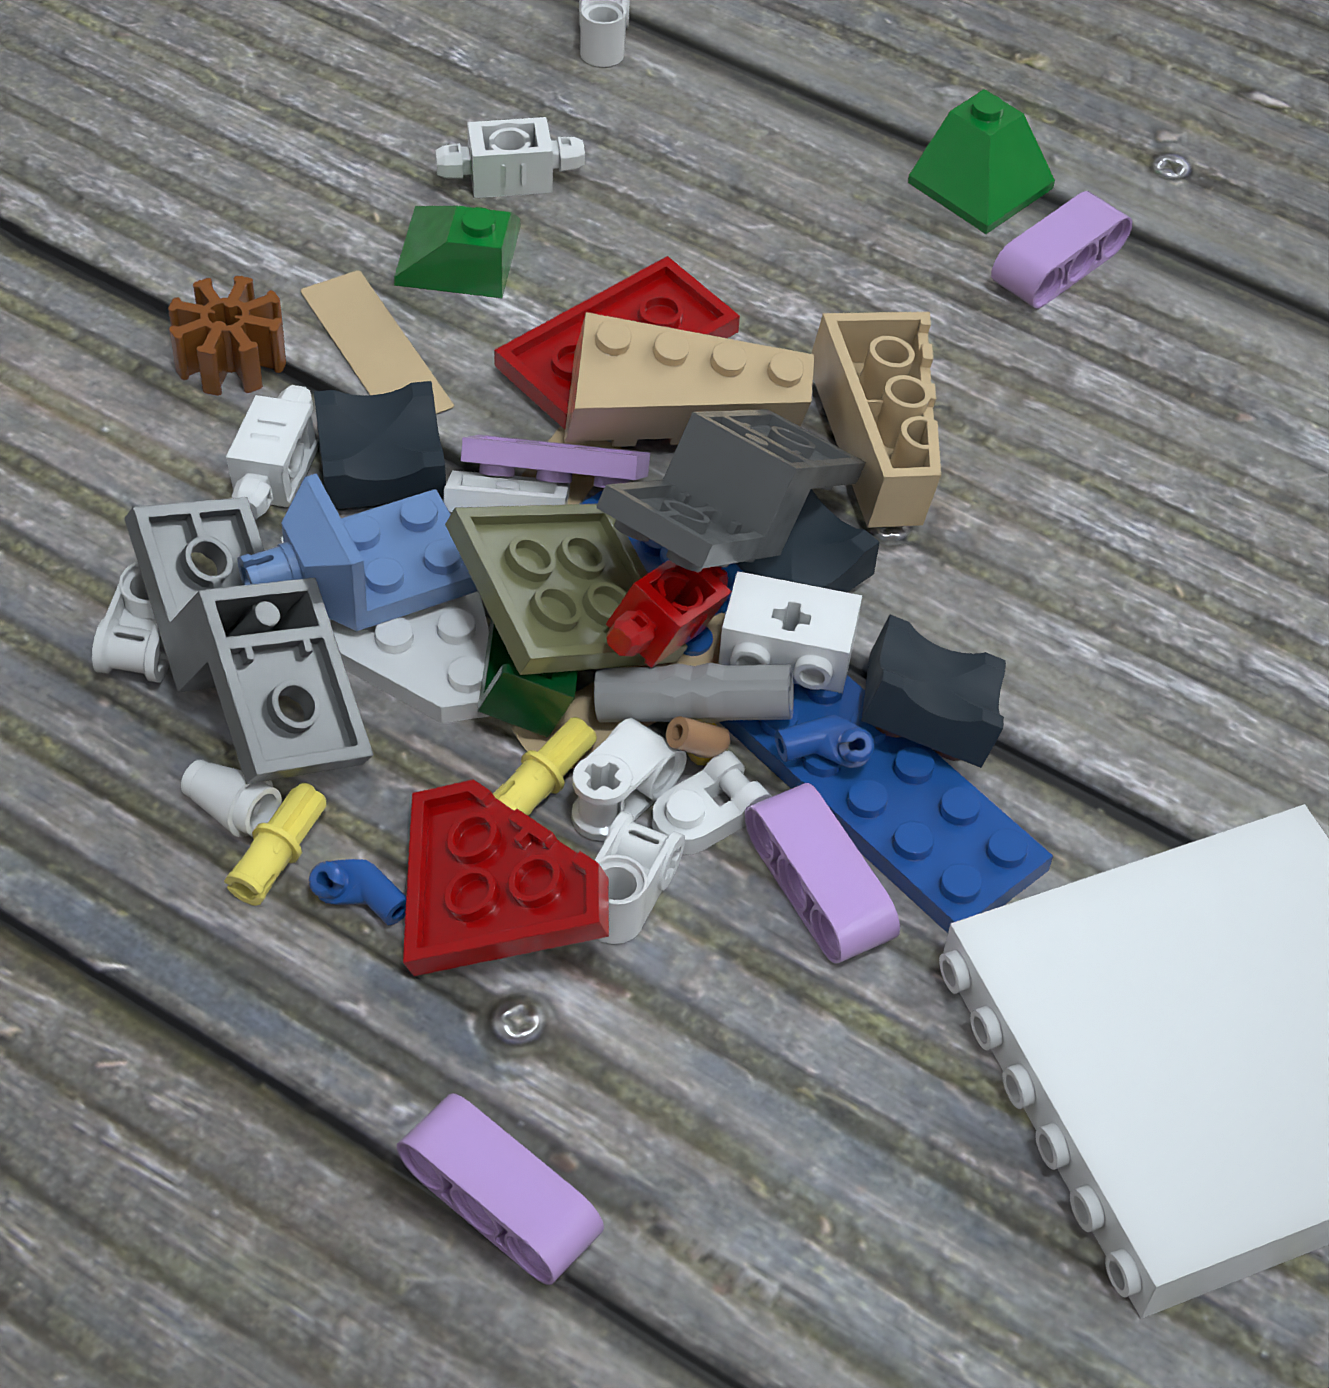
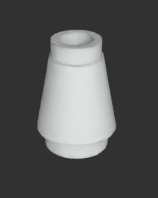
[181,760,282,837]

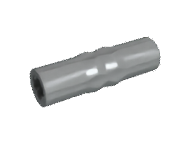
[594,663,794,724]

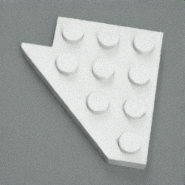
[281,537,489,723]

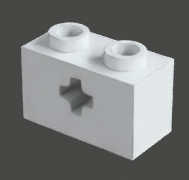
[719,571,862,693]

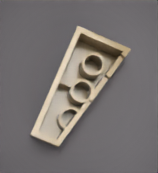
[564,312,814,446]
[811,312,941,528]

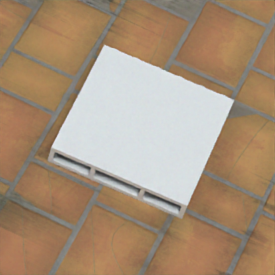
[939,804,1329,1319]

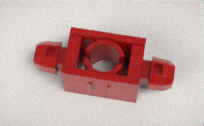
[606,560,732,668]

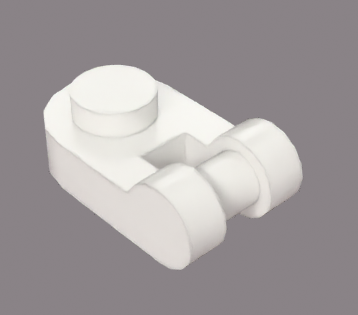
[652,751,772,855]

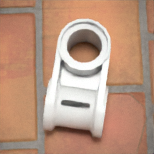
[579,0,630,67]
[92,562,169,683]
[571,718,687,841]
[595,811,685,944]

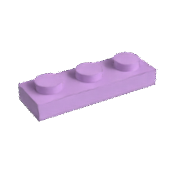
[461,435,650,488]

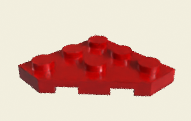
[403,779,609,976]

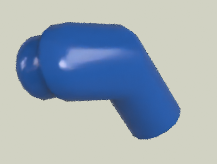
[775,715,875,768]

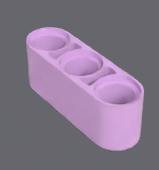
[991,191,1133,308]
[745,783,900,963]
[396,1093,604,1285]

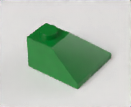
[908,89,1055,234]
[394,205,521,299]

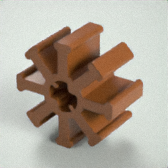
[168,275,286,396]

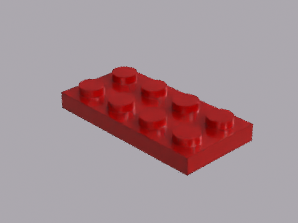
[494,256,740,430]

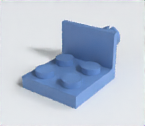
[237,473,478,631]

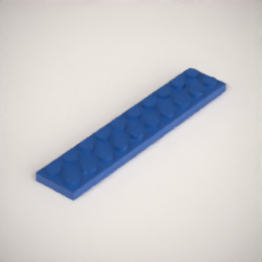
[580,489,1053,933]

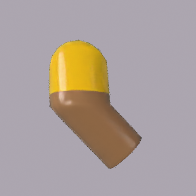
[666,716,731,766]

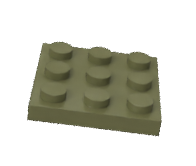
[445,504,687,675]

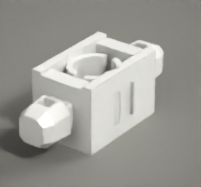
[435,117,585,198]
[226,385,320,520]

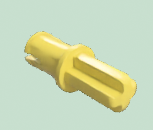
[492,717,597,816]
[224,783,326,906]

